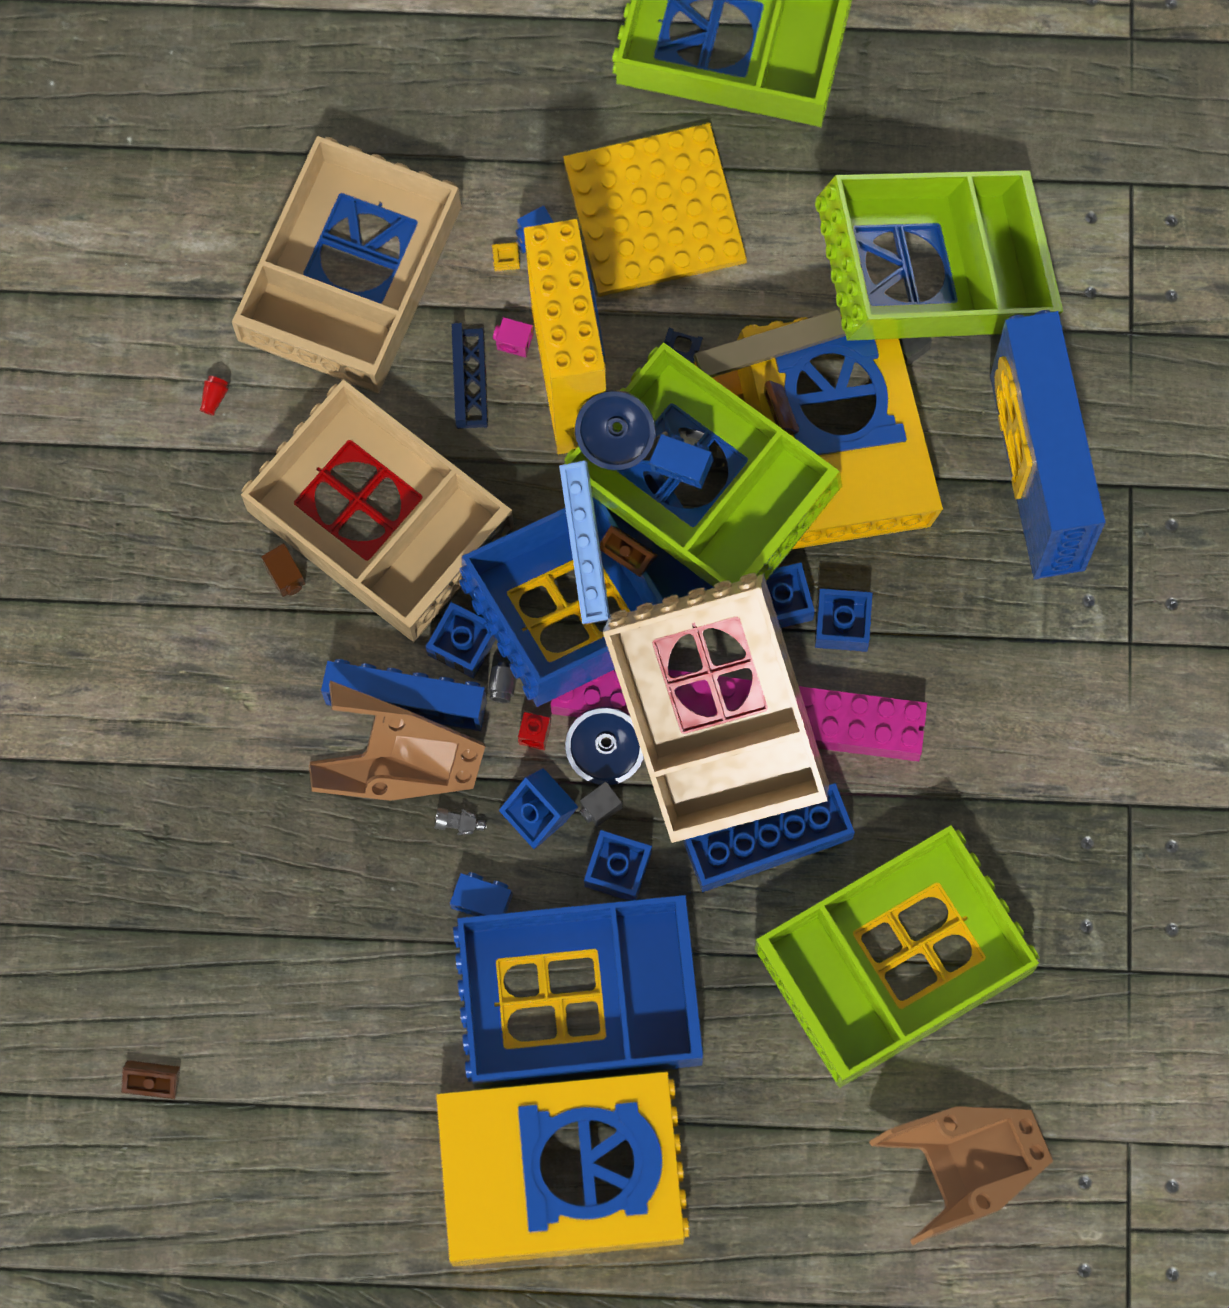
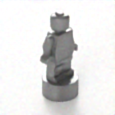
[434,808,487,835]

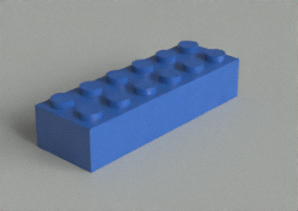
[321,659,487,731]
[684,783,855,892]

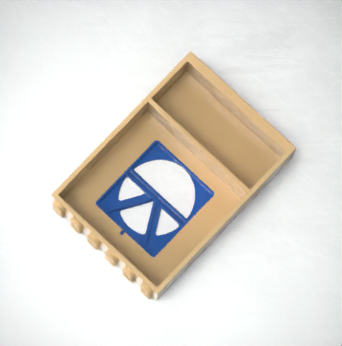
[232,136,461,394]

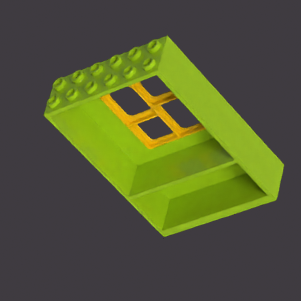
[755,825,1039,1089]

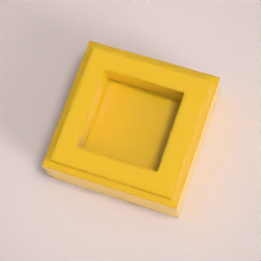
[492,242,520,271]

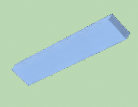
[559,461,610,624]

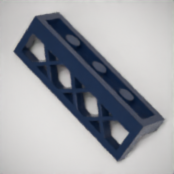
[451,323,488,429]

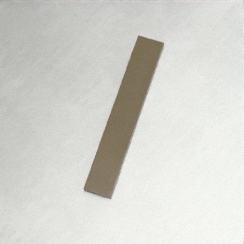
[693,310,846,377]

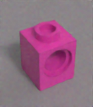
[493,317,534,357]

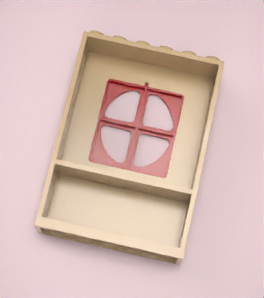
[241,379,514,642]
[603,573,829,843]

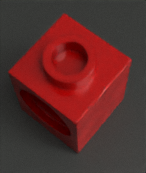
[518,712,551,750]

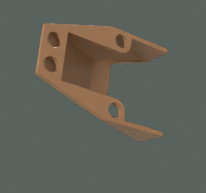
[309,681,485,801]
[869,1106,1053,1245]

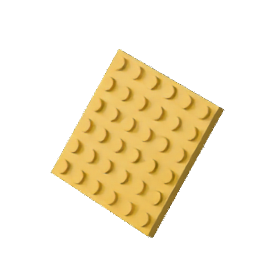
[563,123,747,297]

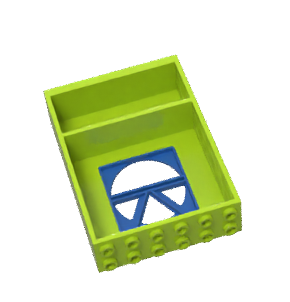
[612,0,852,127]
[815,170,1063,341]
[563,342,842,588]

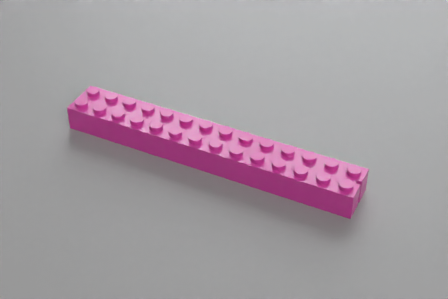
[551,669,927,762]

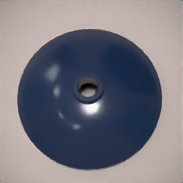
[575,390,656,470]
[565,707,644,785]

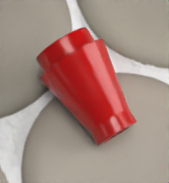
[200,376,229,416]

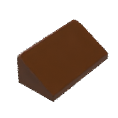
[764,380,799,435]
[599,526,658,577]
[121,1060,180,1099]

